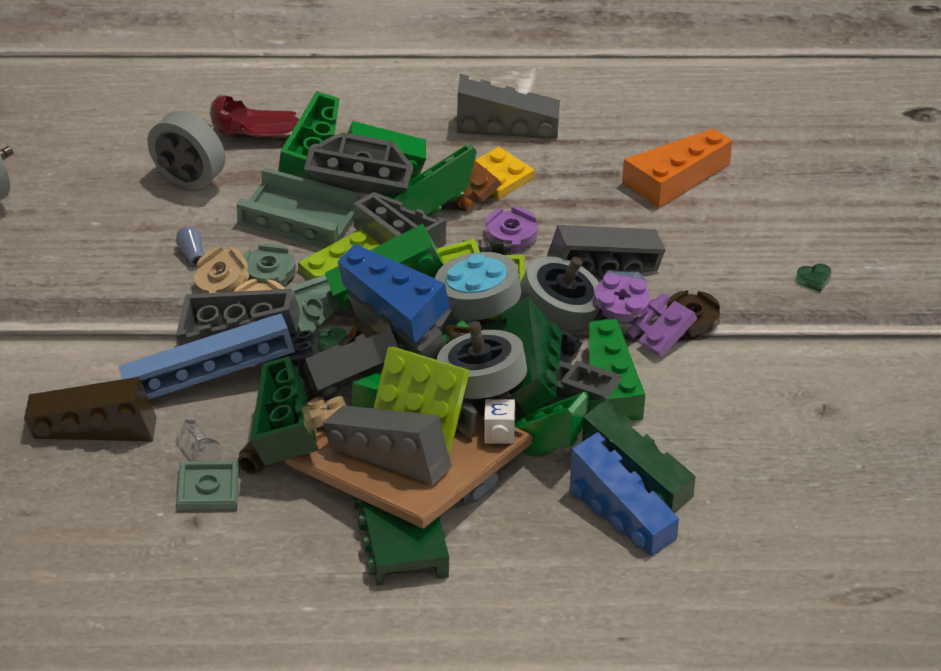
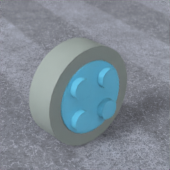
[435,252,521,325]

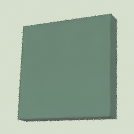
[177,461,239,511]

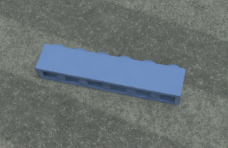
[119,314,295,399]

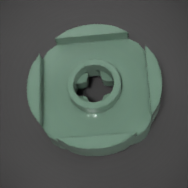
[243,244,296,287]

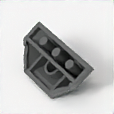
[304,132,413,196]

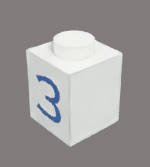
[485,399,515,444]

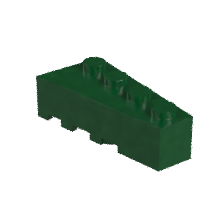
[501,297,562,414]

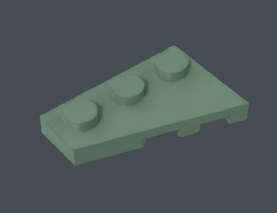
[285,275,340,334]

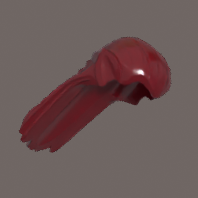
[210,95,299,138]

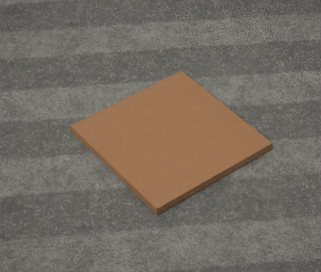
[285,411,532,528]

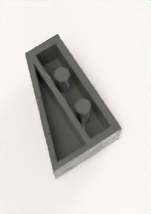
[302,323,399,398]

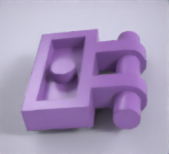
[626,293,697,358]

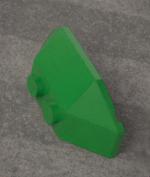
[385,142,477,215]
[515,391,589,457]

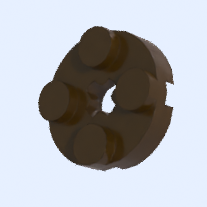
[667,290,721,339]

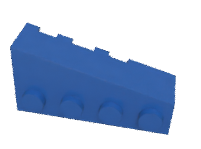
[337,244,450,344]
[569,432,679,556]

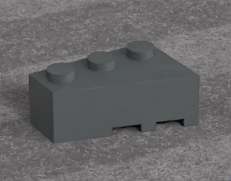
[353,192,446,249]

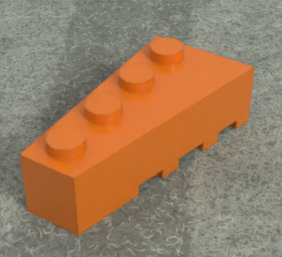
[622,128,733,207]

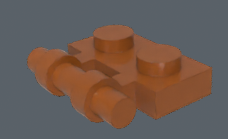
[453,160,501,211]

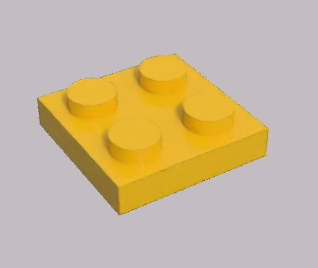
[476,146,535,200]

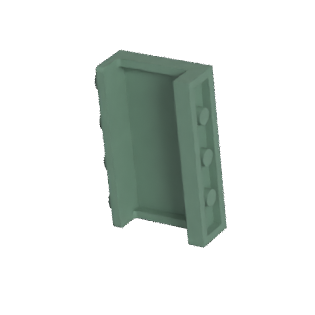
[236,168,359,248]

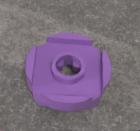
[485,207,538,253]
[594,273,650,322]

